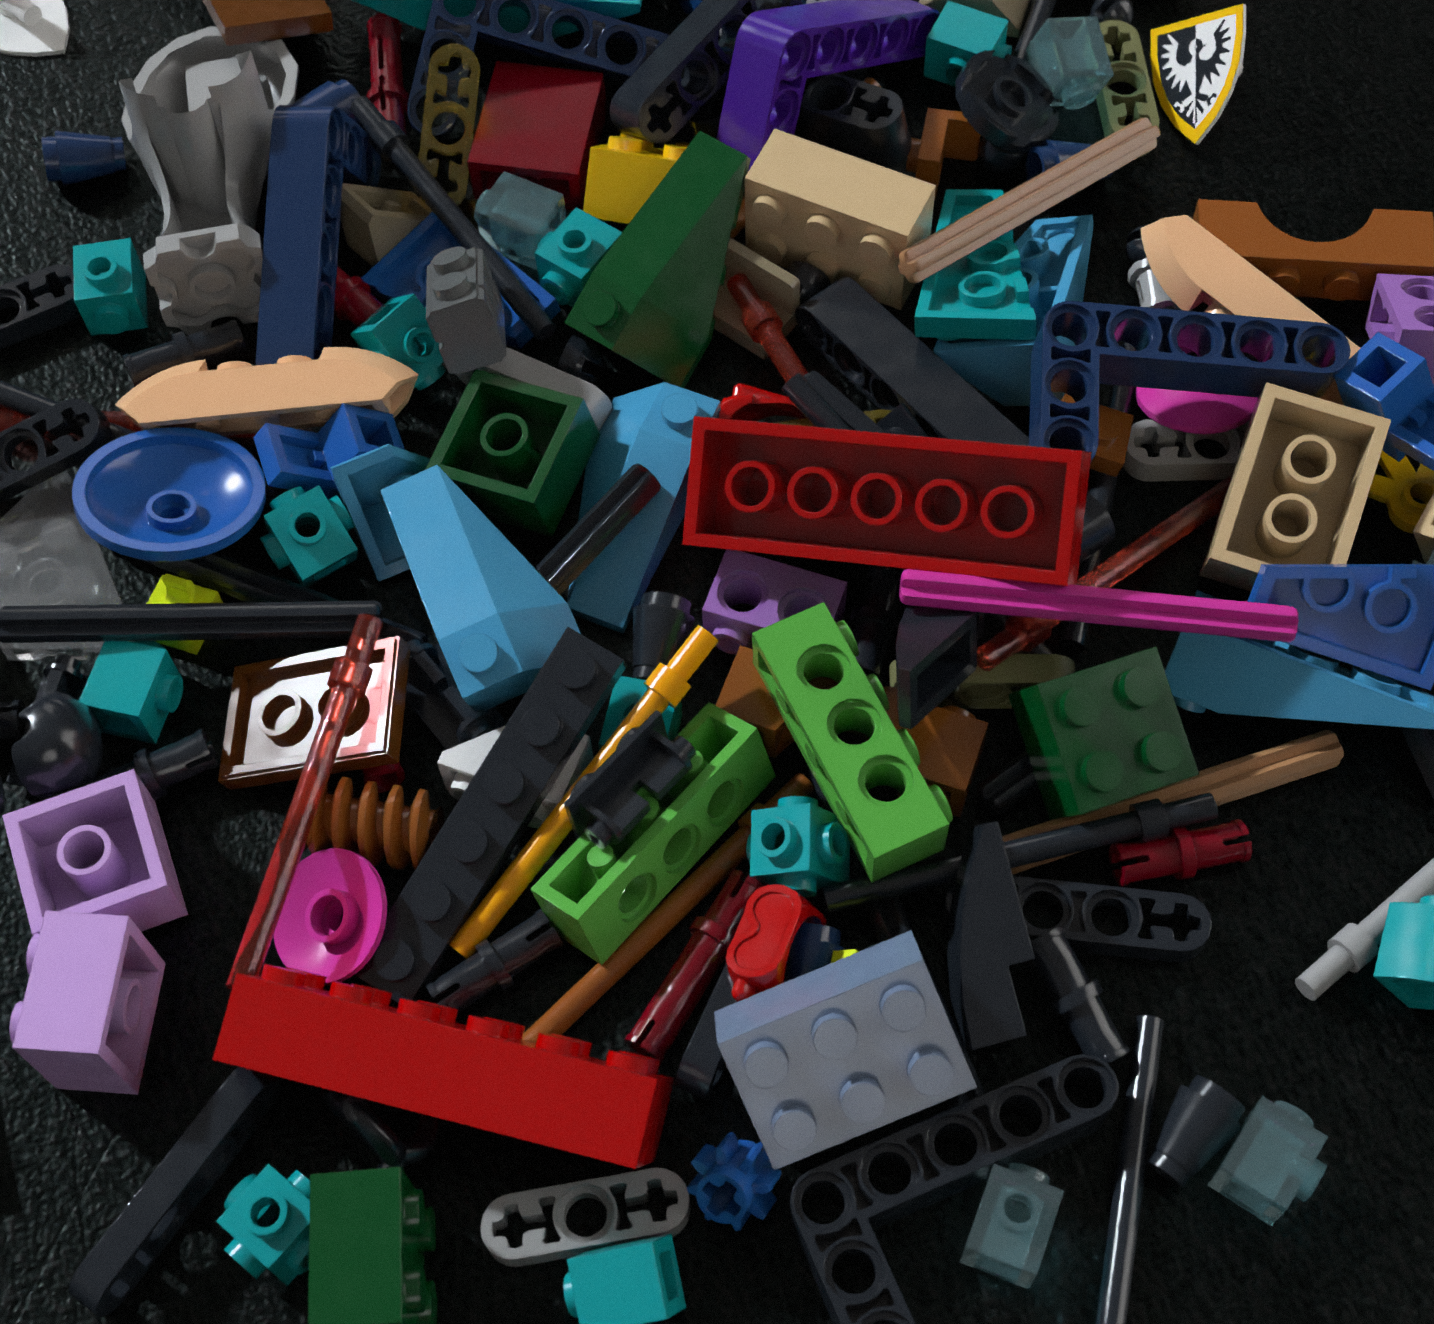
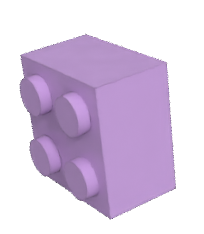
[2,769,188,935]
[9,910,166,1095]

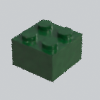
[425,369,600,537]
[1008,647,1199,820]
[308,1167,437,1324]

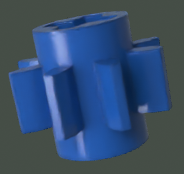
[687,1132,782,1231]

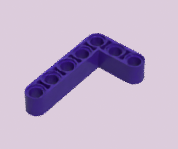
[717,0,940,171]

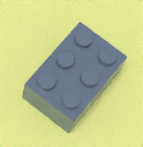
[714,930,977,1170]

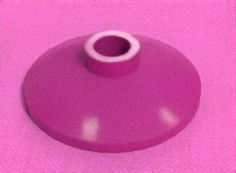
[1136,387,1258,434]
[273,848,387,984]

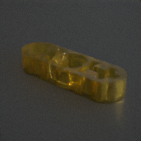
[418,44,480,206]

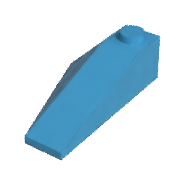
[933,215,1094,407]
[567,382,721,634]
[380,465,582,712]
[1165,590,1434,729]

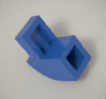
[1334,332,1434,471]
[253,403,405,501]

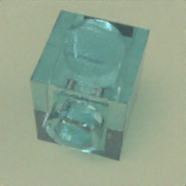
[1026,16,1114,109]
[474,171,567,270]
[1207,1096,1328,1226]
[960,1163,1064,1290]

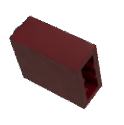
[467,61,608,211]

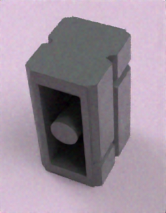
[426,247,506,376]

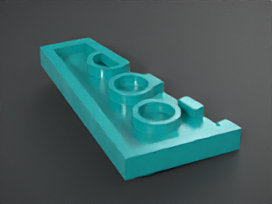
[914,189,1037,341]

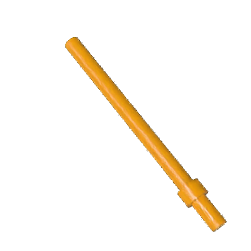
[449,625,718,958]

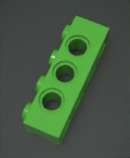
[752,602,953,883]
[530,702,776,965]

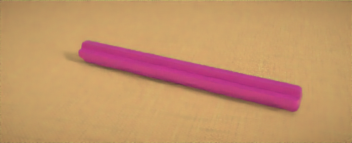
[899,569,1298,642]

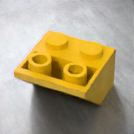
[583,133,690,224]

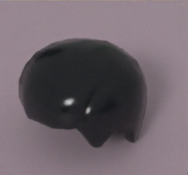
[12,691,103,799]

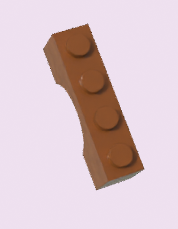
[1193,199,1434,301]
[716,645,988,818]

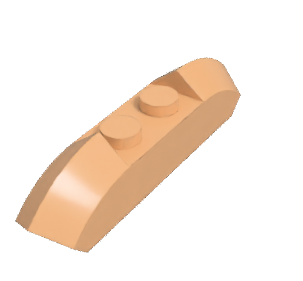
[1140,215,1360,405]
[115,347,419,436]

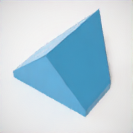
[330,444,430,582]

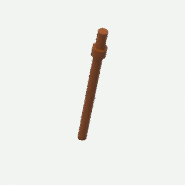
[522,773,816,1043]

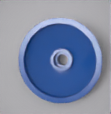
[72,427,266,562]

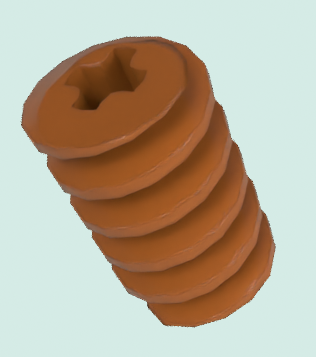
[296,773,444,870]

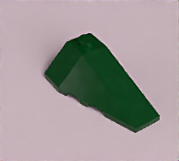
[564,131,751,388]

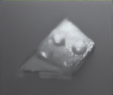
[0,470,124,660]

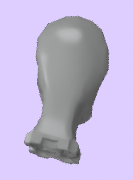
[118,26,299,335]

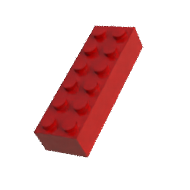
[682,416,1091,586]
[213,964,675,1169]

